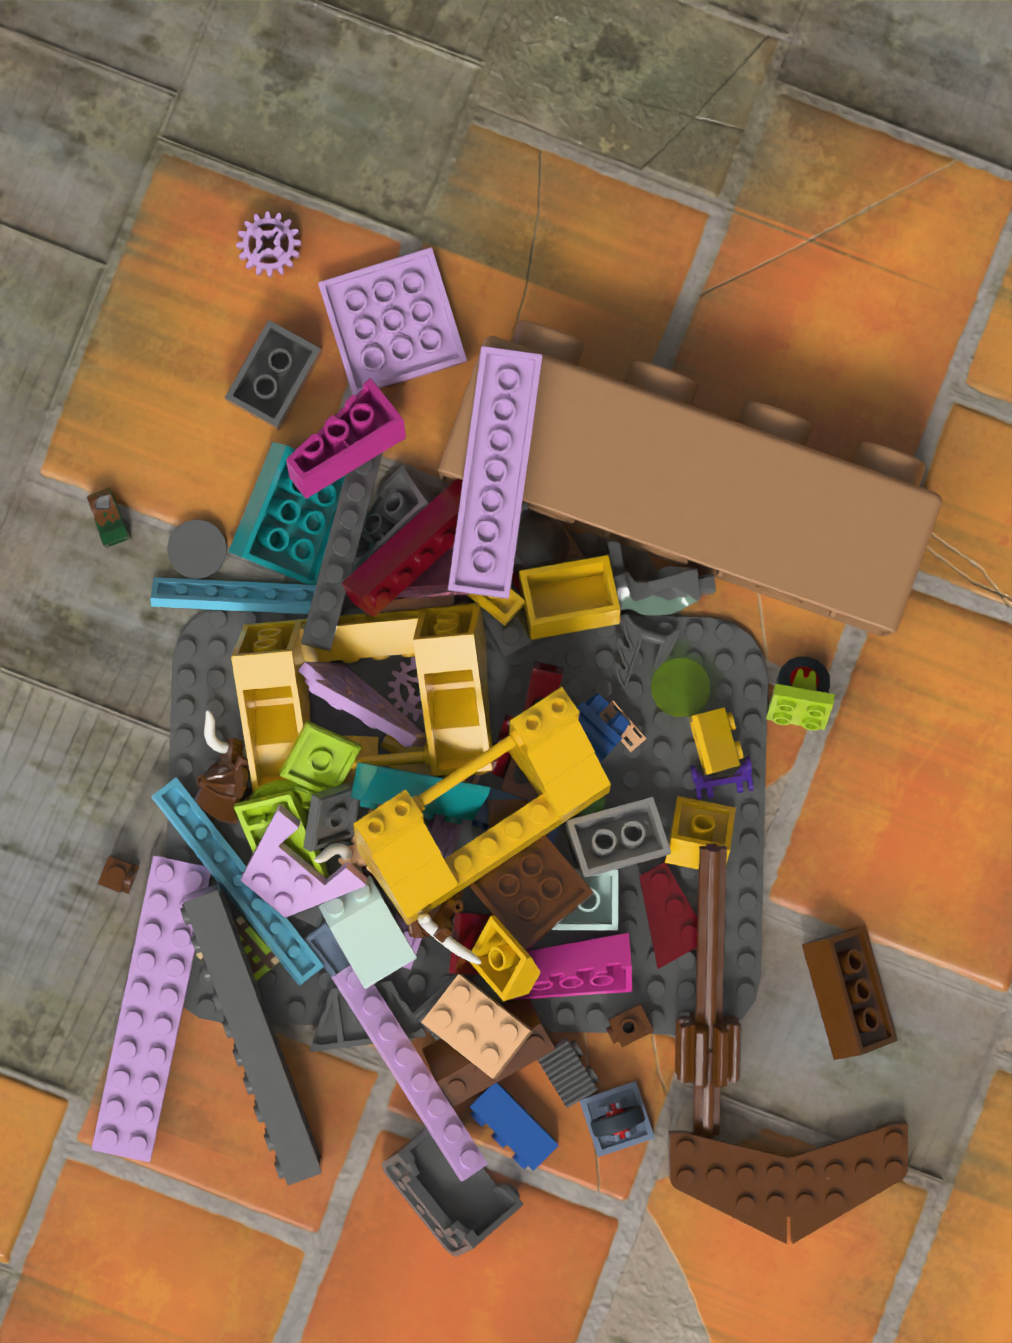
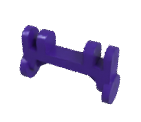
[690,755,754,800]

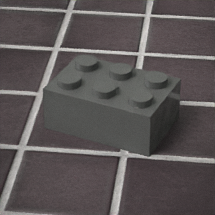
[225,319,322,430]

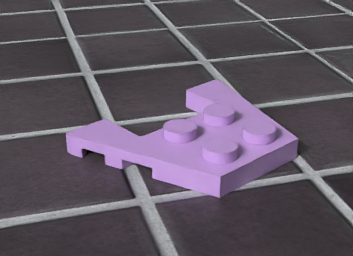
[241,804,368,918]

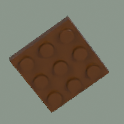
[469,835,594,951]

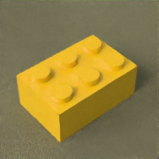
[519,555,621,640]

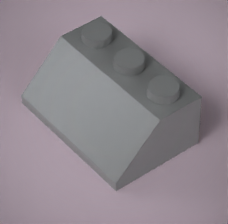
[565,797,671,878]

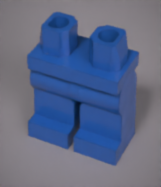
[577,693,630,763]

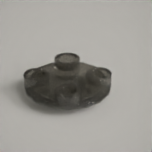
[515,514,569,568]

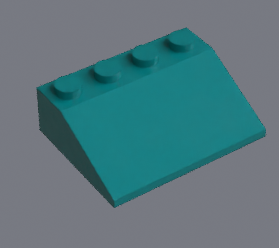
[228,442,345,585]

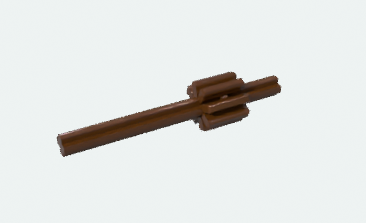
[675,843,742,1138]

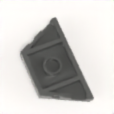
[311,980,426,1052]

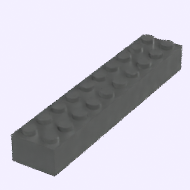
[180,882,323,1185]

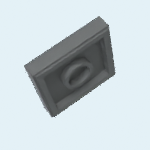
[303,780,360,852]

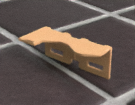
[599,701,646,752]

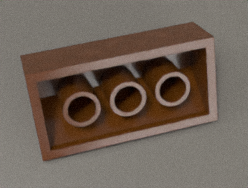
[802,926,897,1060]
[422,999,556,1107]

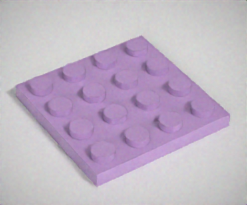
[318,247,467,396]

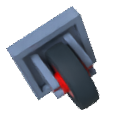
[580,1080,655,1157]

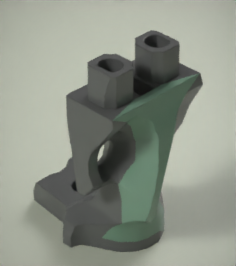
[606,540,716,616]

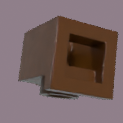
[97,855,140,894]
[606,1003,654,1047]

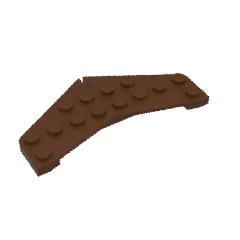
[668,1121,908,1244]

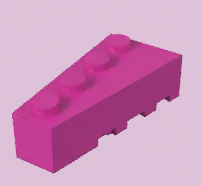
[286,378,406,499]
[512,933,632,1000]

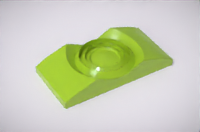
[234,791,330,878]

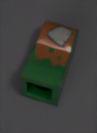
[87,488,132,548]

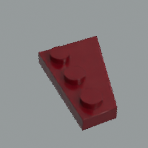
[639,861,698,969]

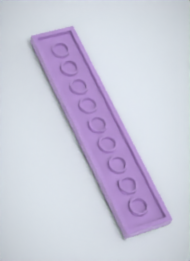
[91,855,212,1162]

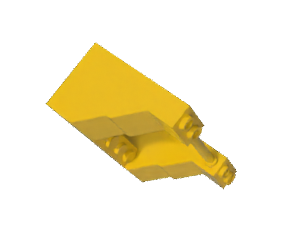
[231,603,494,792]
[353,687,611,925]

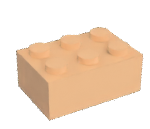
[421,974,534,1079]

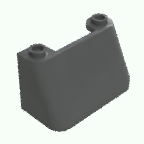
[382,1118,524,1257]

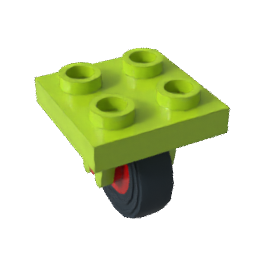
[766,657,835,731]

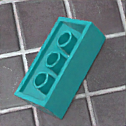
[351,762,490,824]

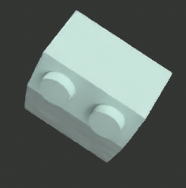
[318,876,417,989]

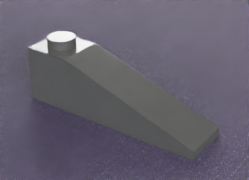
[351,465,435,574]

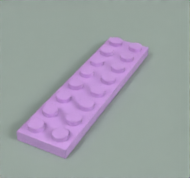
[448,346,542,599]

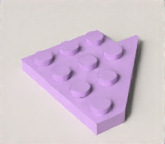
[298,661,427,748]

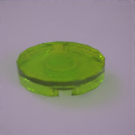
[651,658,710,717]

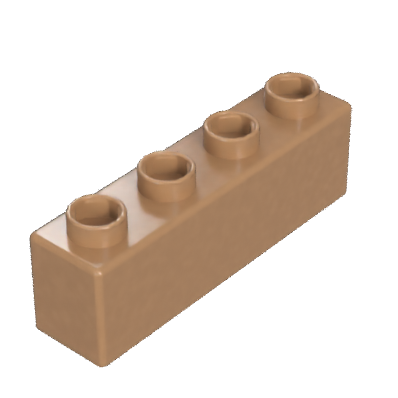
[438,320,942,637]

